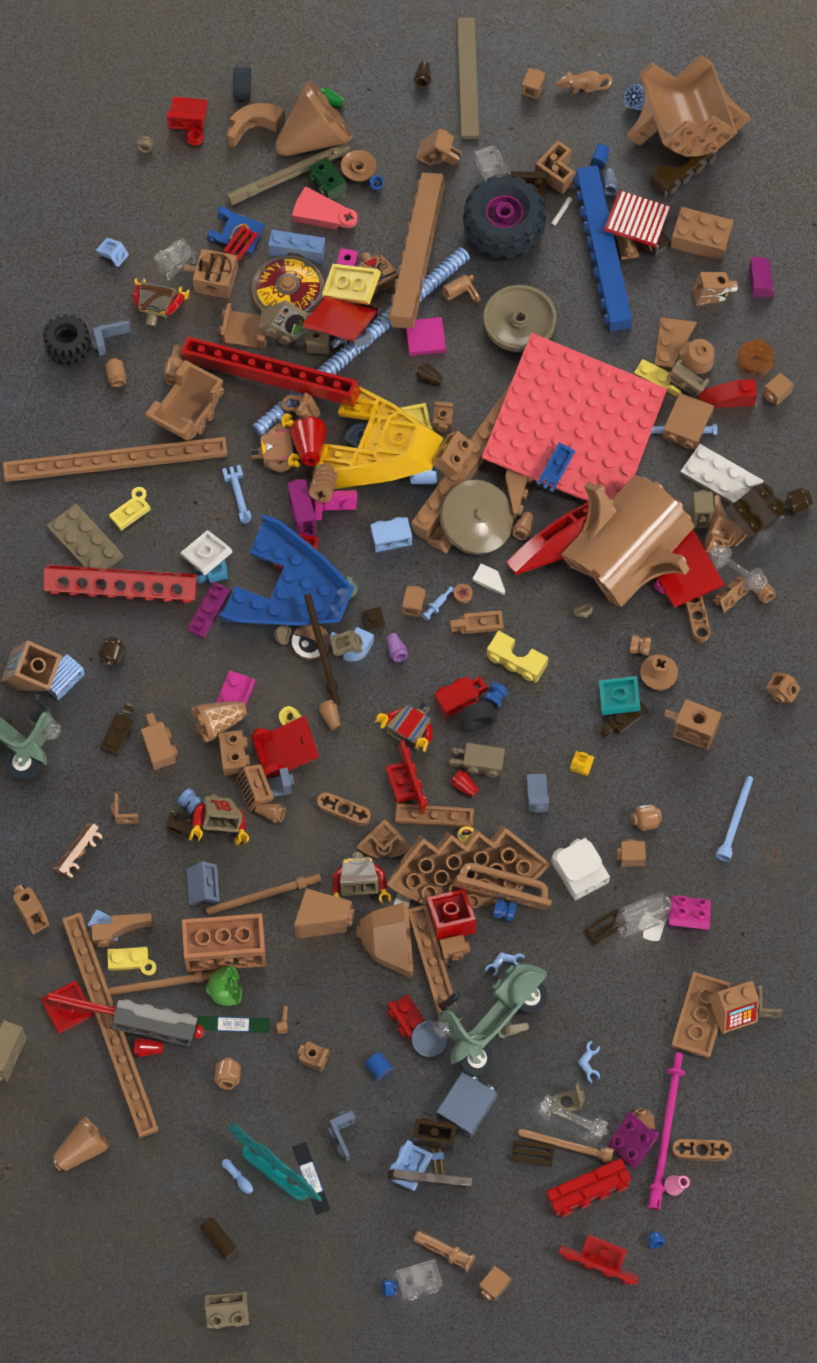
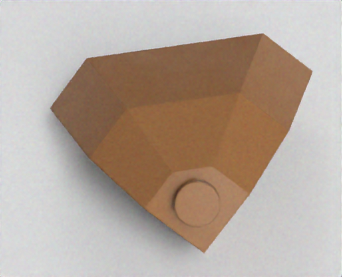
[356,902,413,978]

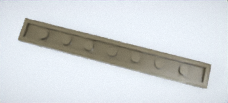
[457,17,479,139]

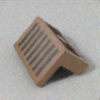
[236,764,274,812]

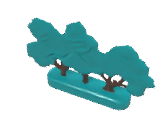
[227,1122,322,1202]

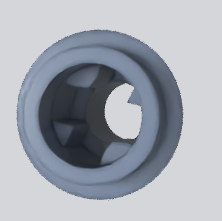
[602,168,619,196]

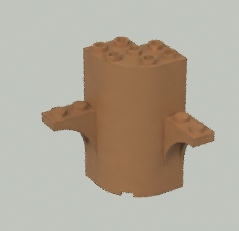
[627,54,751,156]
[561,475,695,607]

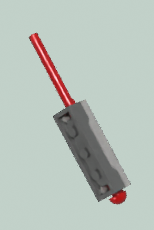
[47,992,204,1047]

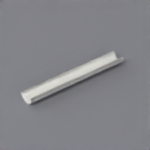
[551,197,572,226]

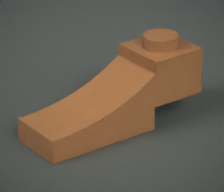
[92,913,152,948]

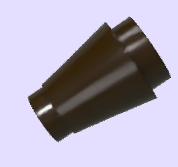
[414,61,431,88]
[416,362,444,385]

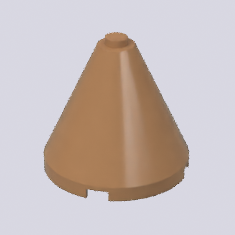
[275,81,353,157]

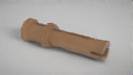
[413,1230,476,1272]

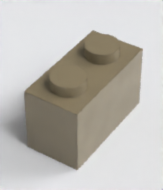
[690,490,714,529]

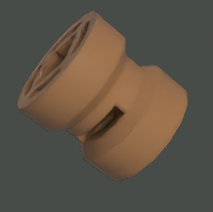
[630,635,651,656]

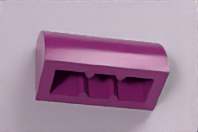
[749,257,774,298]

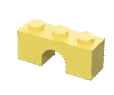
[487,631,548,683]

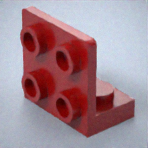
[167,97,208,131]

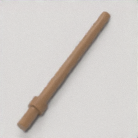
[206,874,321,915]
[108,971,214,996]

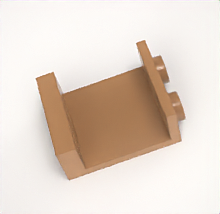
[218,303,268,350]
[662,393,714,450]

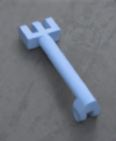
[222,465,251,524]

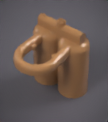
[441,275,480,304]
[281,392,320,420]

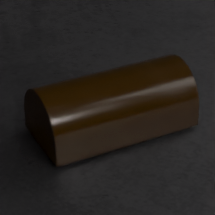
[200,1217,239,1260]

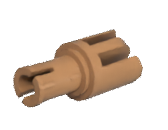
[164,344,183,385]

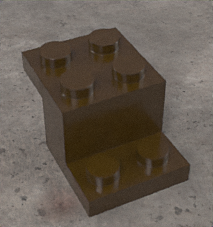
[726,482,787,538]

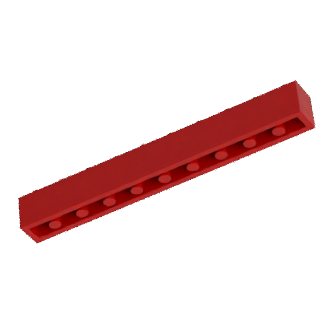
[181,336,361,407]

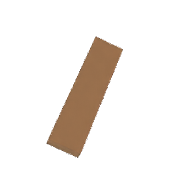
[395,803,474,828]

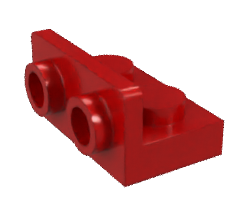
[386,994,425,1041]

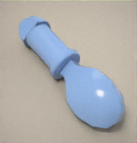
[222,1159,253,1194]

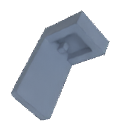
[92,321,131,356]
[267,768,294,797]
[527,774,549,813]
[328,1111,356,1161]

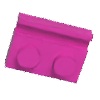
[216,670,256,707]

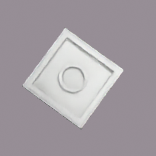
[180,530,232,576]

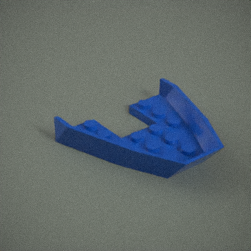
[219,514,354,625]

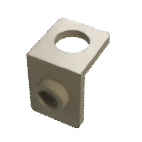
[757,986,783,1018]
[554,1083,585,1114]

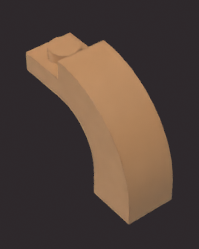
[226,103,285,148]

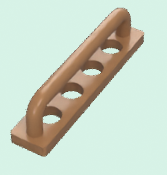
[452,863,552,911]

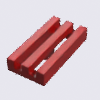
[223,225,258,262]

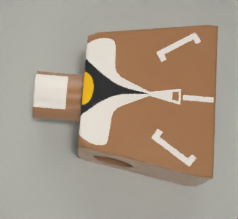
[692,272,738,306]

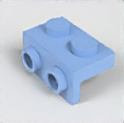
[390,1140,433,1191]

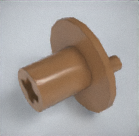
[640,654,678,690]

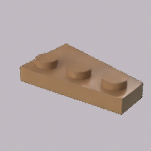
[654,317,697,371]

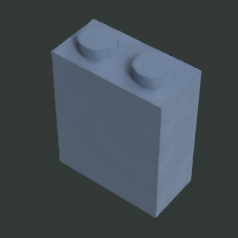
[436,1072,497,1138]

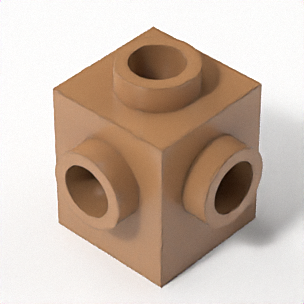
[766,673,801,703]

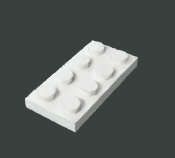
[680,444,764,504]

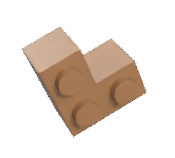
[535,140,575,195]

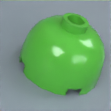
[206,965,242,1006]

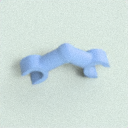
[485,952,525,978]
[578,1041,600,1085]

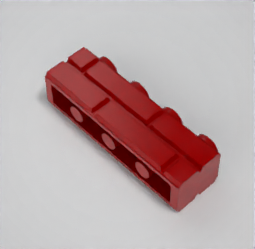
[546,1158,631,1217]

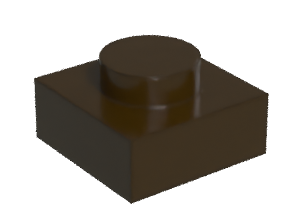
[362,607,385,631]

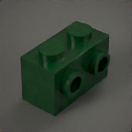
[308,157,346,200]

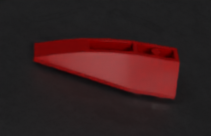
[506,501,589,575]

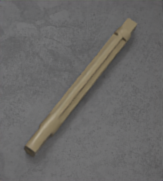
[227,143,351,205]

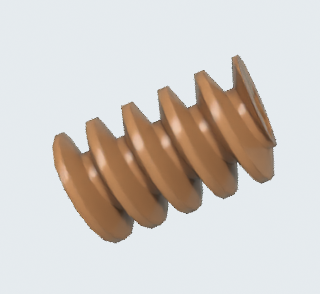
[309,463,337,503]

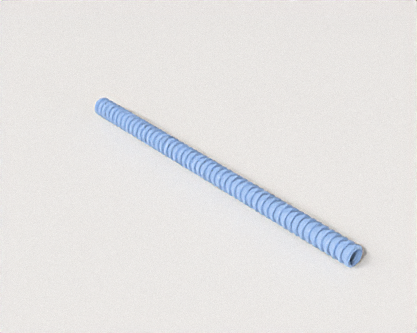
[252,247,470,436]

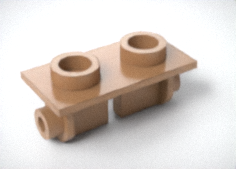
[615,234,639,260]
[713,576,750,613]

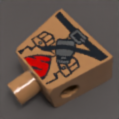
[359,252,399,296]

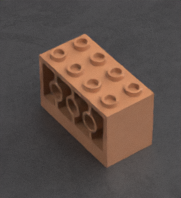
[182,913,267,973]

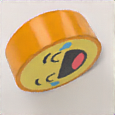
[457,826,474,844]

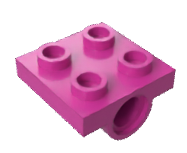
[668,896,711,930]

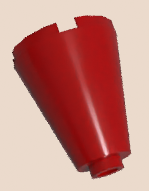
[290,416,327,466]

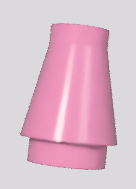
[664,1175,690,1196]

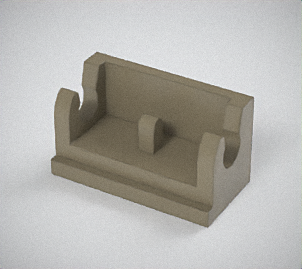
[666,359,709,398]

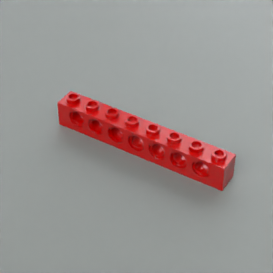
[44,565,198,603]

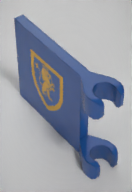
[207,206,265,255]

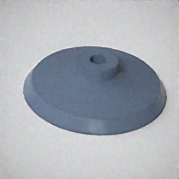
[412,1021,447,1057]

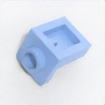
[96,238,129,267]

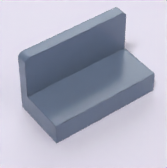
[187,861,220,906]

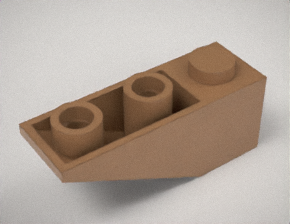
[505,469,533,522]

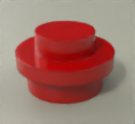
[186,128,204,146]

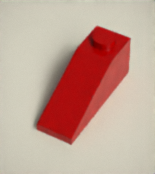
[698,379,757,408]

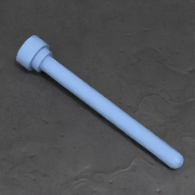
[716,776,753,862]

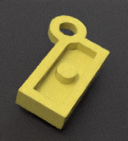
[109,487,151,531]
[108,947,156,976]

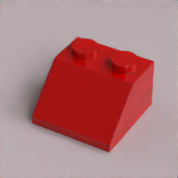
[427,889,476,942]

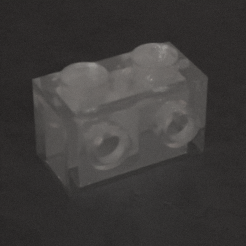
[474,144,510,182]
[154,238,197,281]
[395,1259,442,1300]

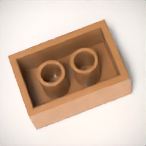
[670,207,734,261]

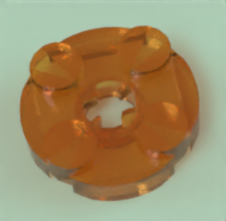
[738,338,775,375]

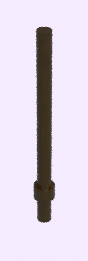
[304,594,341,705]

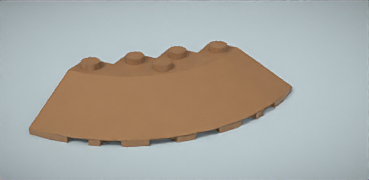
[386,826,551,908]

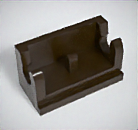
[165,809,208,843]

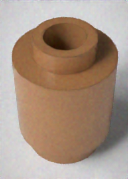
[105,358,126,387]

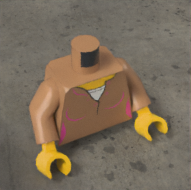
[250,413,300,473]

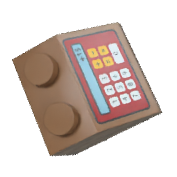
[708,981,759,1034]

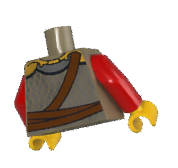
[132,278,189,327]
[331,852,391,905]

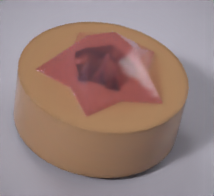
[453,584,472,604]

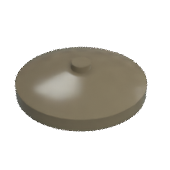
[483,285,557,352]
[440,480,514,555]

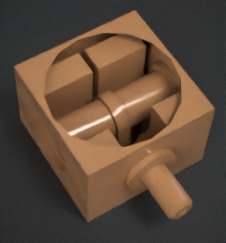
[183,249,238,299]
[664,699,722,751]

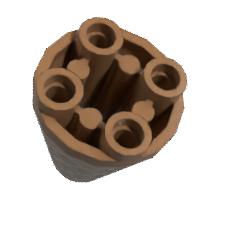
[191,701,247,743]

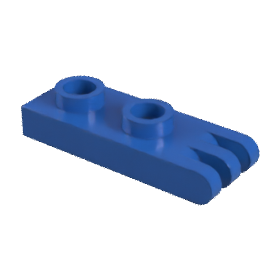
[536,442,575,493]

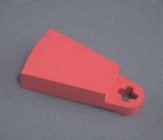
[292,186,358,230]

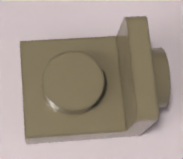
[331,630,363,657]

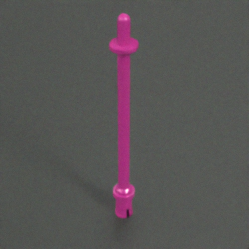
[647,1052,685,1211]

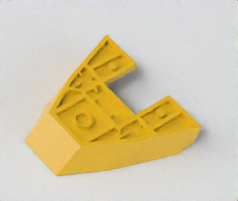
[312,386,444,489]

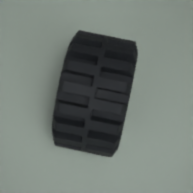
[43,314,91,365]

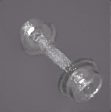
[709,544,767,593]
[539,1094,609,1141]

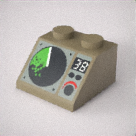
[258,300,310,345]

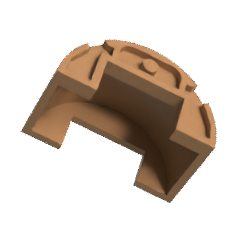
[145,360,224,440]

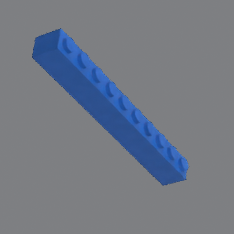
[574,165,632,332]

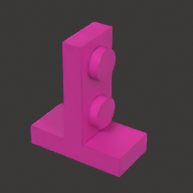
[309,482,357,520]

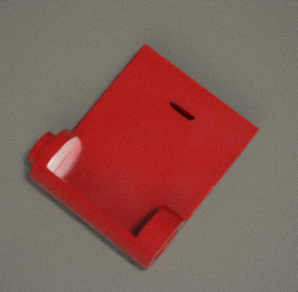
[251,716,320,779]

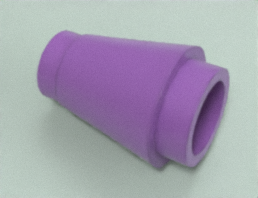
[387,633,408,662]

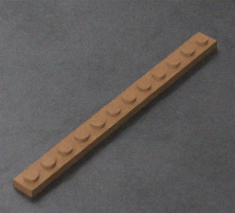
[3,437,228,482]
[62,912,159,1138]

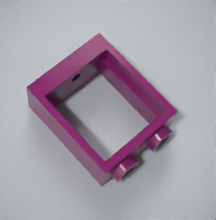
[287,479,317,536]

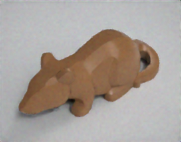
[555,70,612,93]

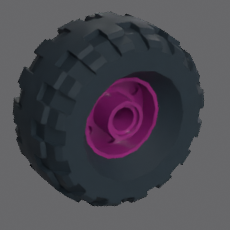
[463,175,546,259]

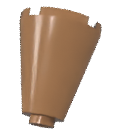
[52,1116,110,1171]

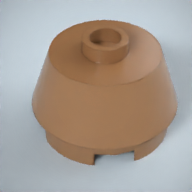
[679,339,715,374]

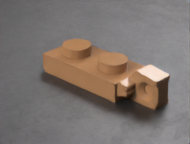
[450,610,504,634]

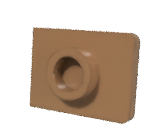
[111,793,139,824]

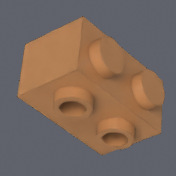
[432,430,474,477]
[219,730,250,776]

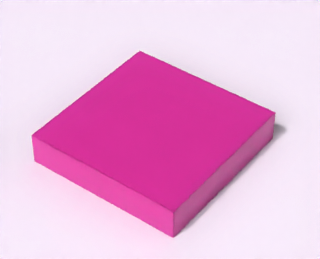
[406,317,446,356]

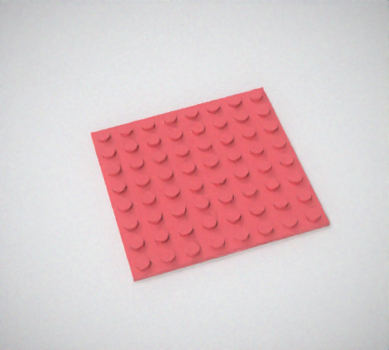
[482,333,667,502]

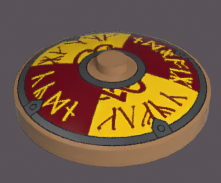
[252,256,324,314]

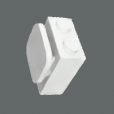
[551,838,610,901]

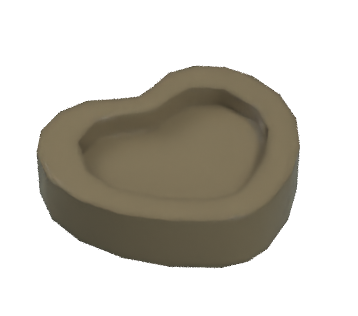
[573,603,593,618]
[274,625,292,645]

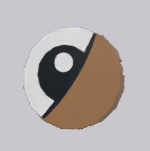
[292,624,330,661]

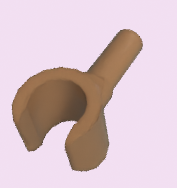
[276,1006,288,1034]

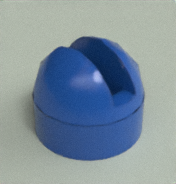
[369,175,384,191]
[648,1231,665,1249]
[382,1279,398,1297]

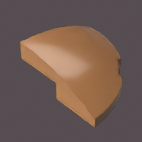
[704,513,747,554]
[356,819,411,858]

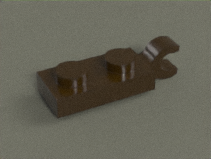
[600,700,649,738]
[100,702,135,756]

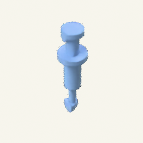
[421,587,454,620]

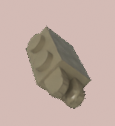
[448,743,505,778]

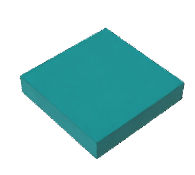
[599,676,641,715]

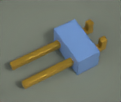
[431,1149,444,1174]

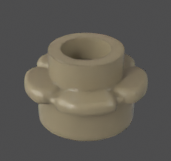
[136,136,154,153]

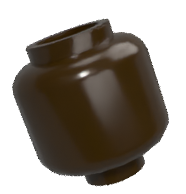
[784,487,813,514]
[98,636,125,666]

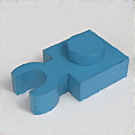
[194,559,228,584]

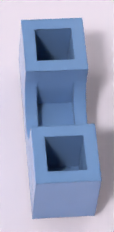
[268,230,326,264]

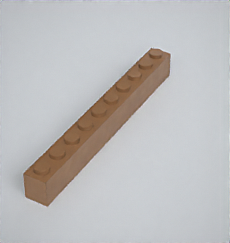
[388,173,445,329]
[412,383,511,541]

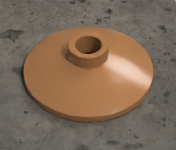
[341,150,377,182]

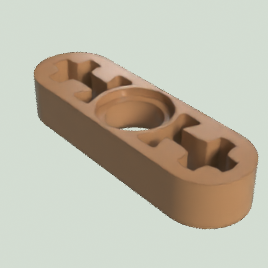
[317,793,371,827]
[672,1139,732,1161]

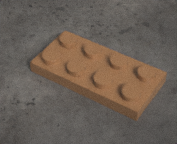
[671,971,732,1059]

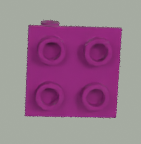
[608,1111,659,1169]

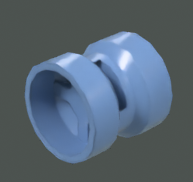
[177,788,204,816]

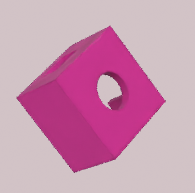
[337,248,358,266]

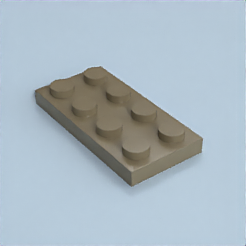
[47,504,124,568]

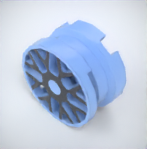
[624,84,645,111]

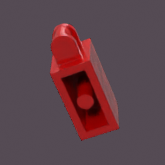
[434,676,488,719]

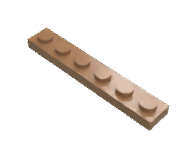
[408,905,457,1016]

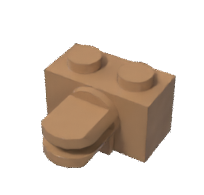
[416,128,462,166]

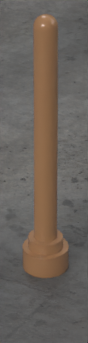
[517,1129,614,1164]

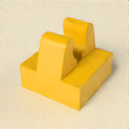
[570,751,594,776]

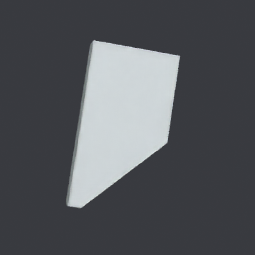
[472,564,505,596]

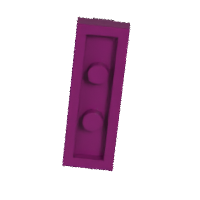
[187,582,231,639]

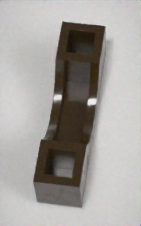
[650,151,717,198]

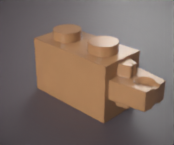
[141,713,178,770]

